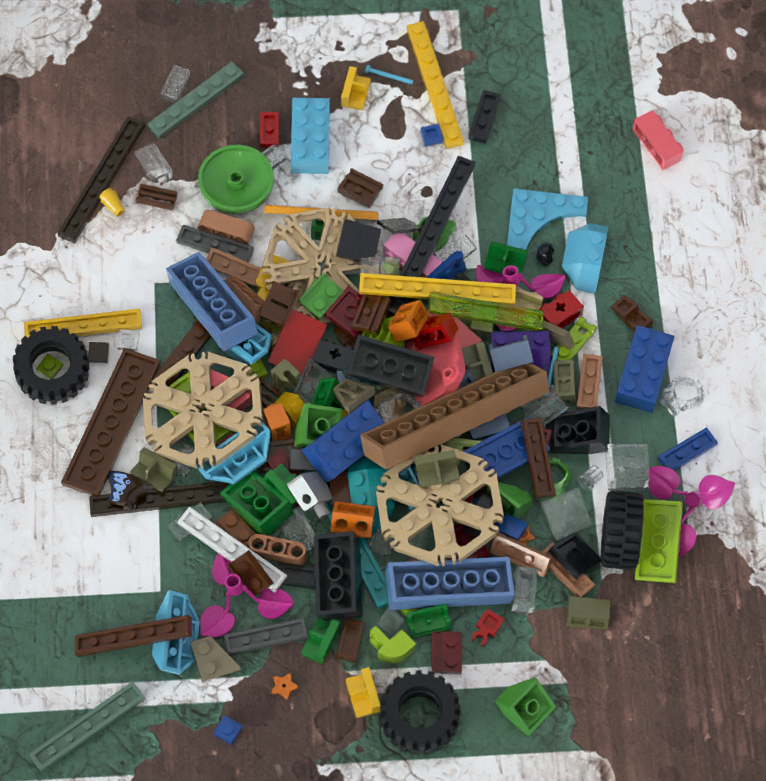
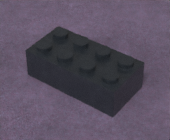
[346,334,435,398]
[314,531,363,621]

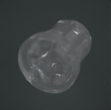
[577,465,604,491]

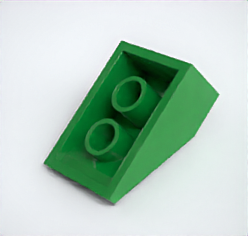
[220,471,294,536]

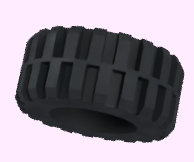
[12,326,90,405]
[600,490,644,570]
[380,670,460,755]

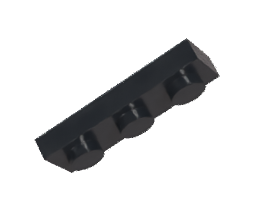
[468,90,501,144]

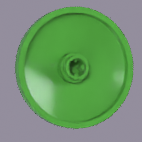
[198,145,274,214]

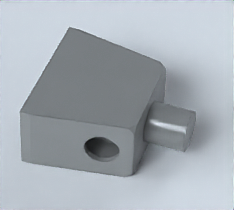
[287,471,332,519]

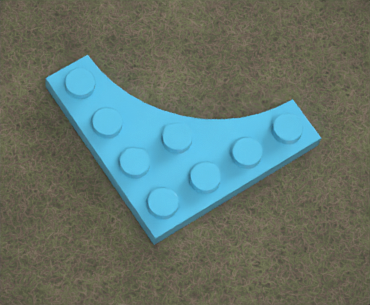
[507,189,588,250]

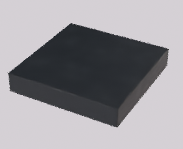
[336,219,381,266]
[548,532,601,580]

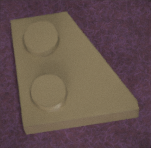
[333,378,376,413]
[190,636,241,683]

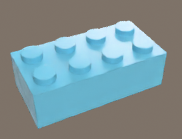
[291,98,330,174]

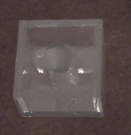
[605,444,650,491]

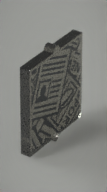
[377,218,422,234]

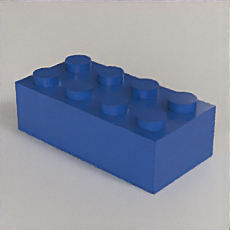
[615,325,675,413]
[301,400,384,482]

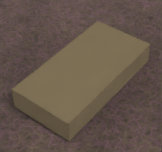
[537,320,574,349]

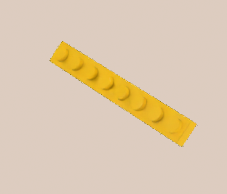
[406,21,464,149]
[359,273,516,305]

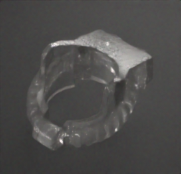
[660,376,705,416]
[375,392,421,423]

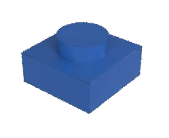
[420,124,443,147]
[213,715,243,745]

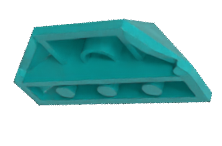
[348,456,395,534]

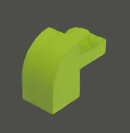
[369,626,416,664]

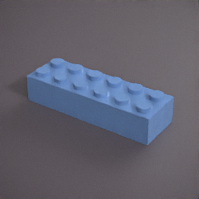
[166,252,258,351]
[385,557,514,610]

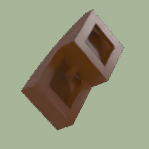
[611,295,653,332]

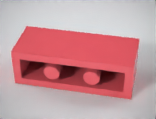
[632,110,684,170]

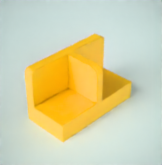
[341,66,371,110]
[346,667,381,718]

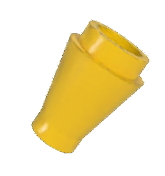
[99,188,125,217]

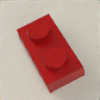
[260,112,279,148]

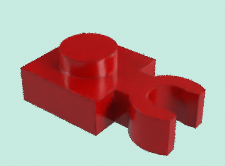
[472,609,504,648]

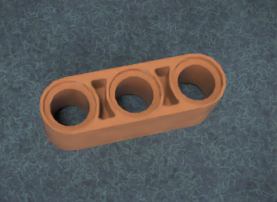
[197,210,255,245]
[225,276,265,323]
[249,534,308,566]

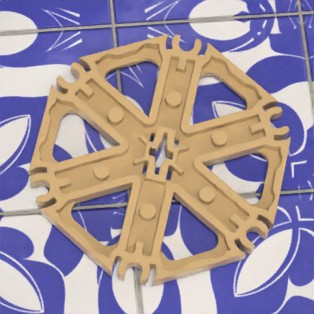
[261,207,383,324]
[143,351,264,469]
[376,444,504,566]

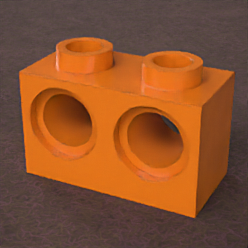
[388,300,429,342]
[263,403,291,442]
[331,501,375,538]

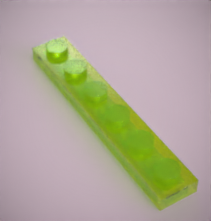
[428,292,543,331]

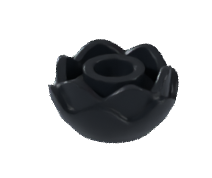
[536,242,554,266]

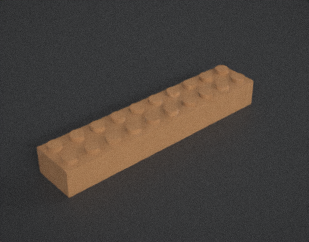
[360,363,549,469]

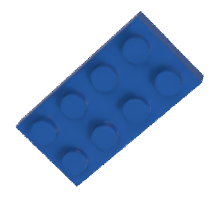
[463,417,550,487]

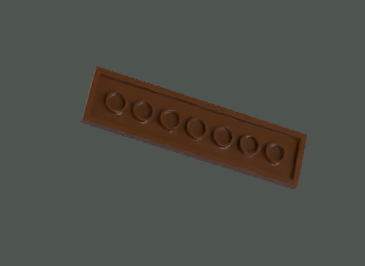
[61,348,161,496]

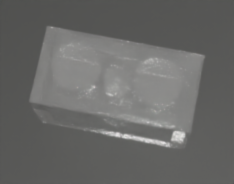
[511,566,537,615]

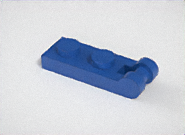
[426,251,466,280]

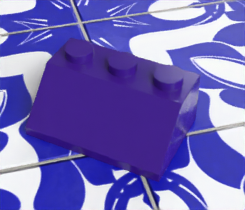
[489,331,550,376]

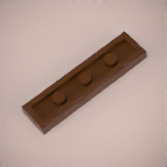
[521,418,556,499]

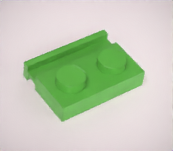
[297,273,343,320]

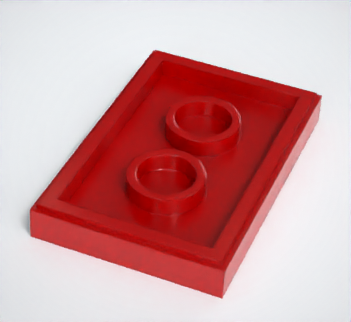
[268,309,327,378]

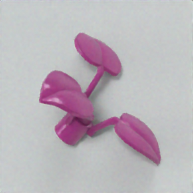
[476,265,565,331]
[648,466,735,557]
[200,553,293,638]

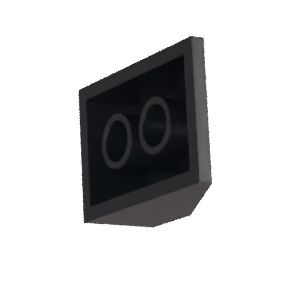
[546,406,610,454]

